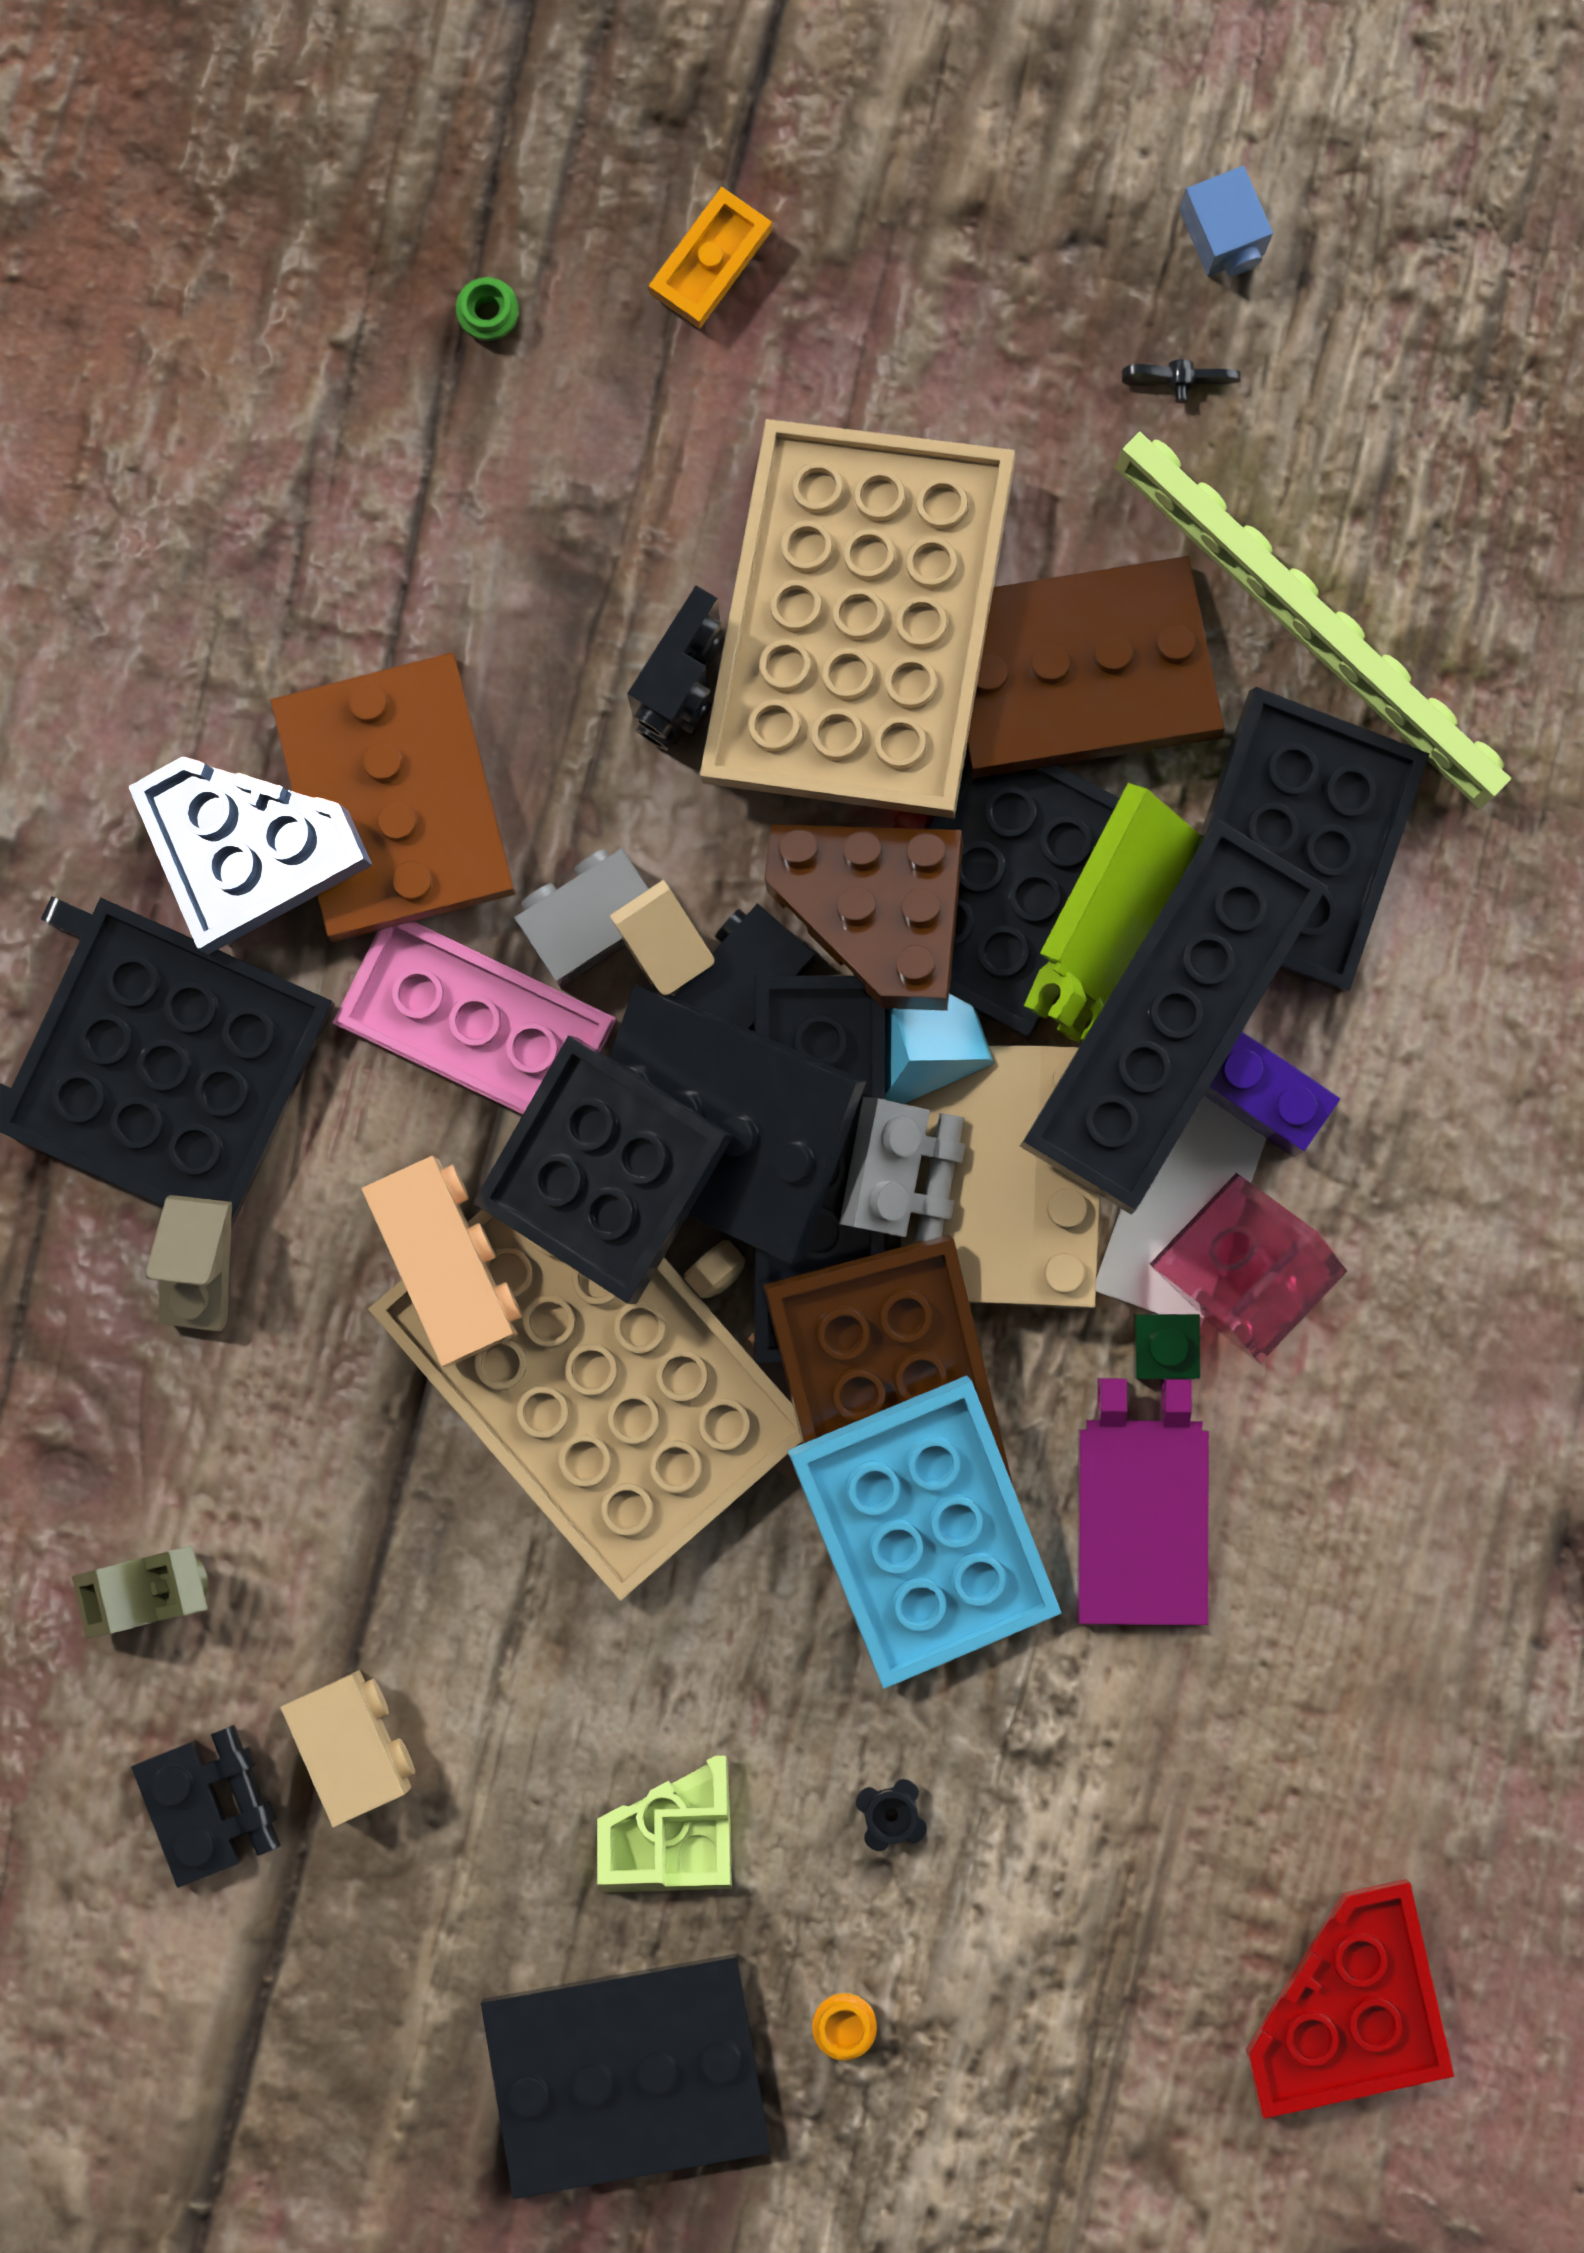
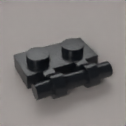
[131,1725,281,1888]

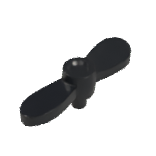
[1122,359,1241,404]

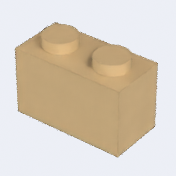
[280,1670,415,1827]

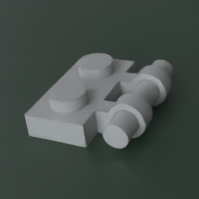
[839,1097,966,1241]

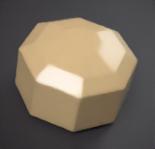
[684,1239,746,1298]

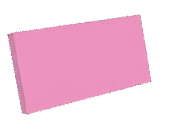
[333,921,618,1115]

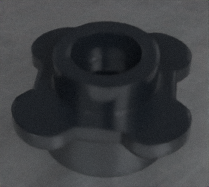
[856,1779,927,1851]

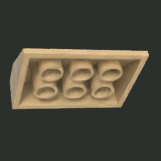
[900,1046,1100,1309]

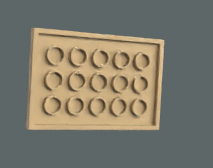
[700,419,1015,818]
[368,1209,802,1601]

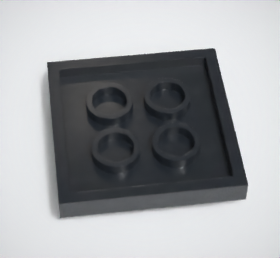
[473,1036,734,1304]

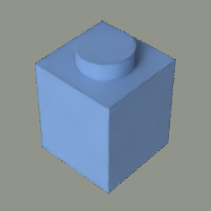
[1179,165,1273,277]

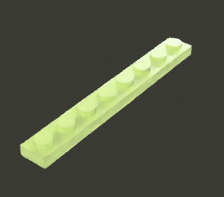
[1114,431,1512,810]

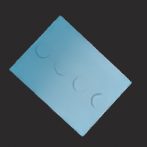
[787,1376,1062,1689]

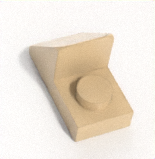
[609,880,714,996]

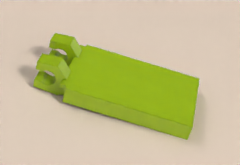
[1024,783,1200,1043]

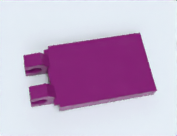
[1077,1378,1209,1625]

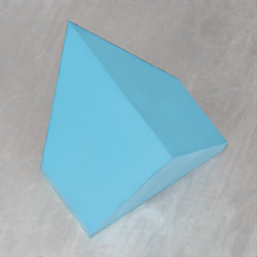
[885,994,994,1104]

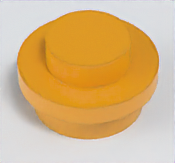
[812,1993,877,2060]

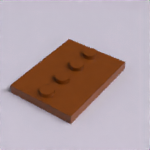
[270,652,516,942]

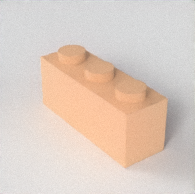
[361,1155,522,1367]

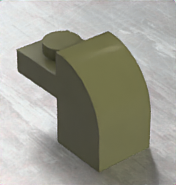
[72,1545,208,1639]

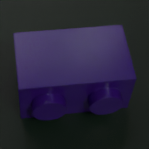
[1204,1031,1341,1157]

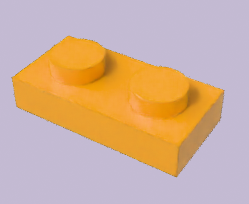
[648,186,772,329]

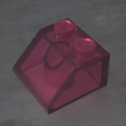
[1150,1172,1347,1364]

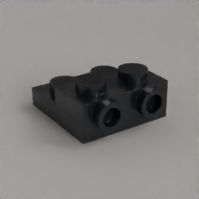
[627,585,724,750]

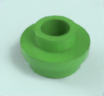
[456,277,519,341]

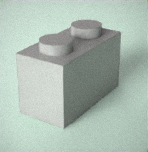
[514,848,649,989]

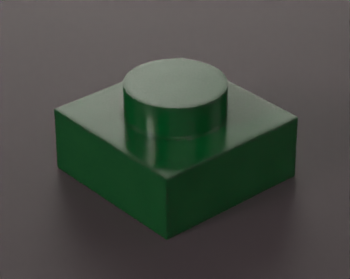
[1133,1314,1200,1379]

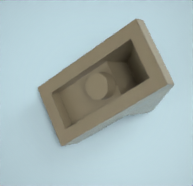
[146,1195,232,1331]

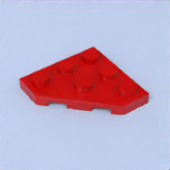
[1246,1879,1455,2119]

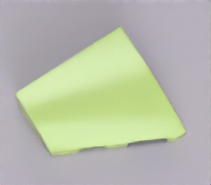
[597,1756,732,1893]

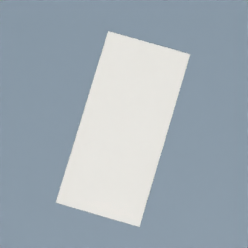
[1096,1096,1266,1328]

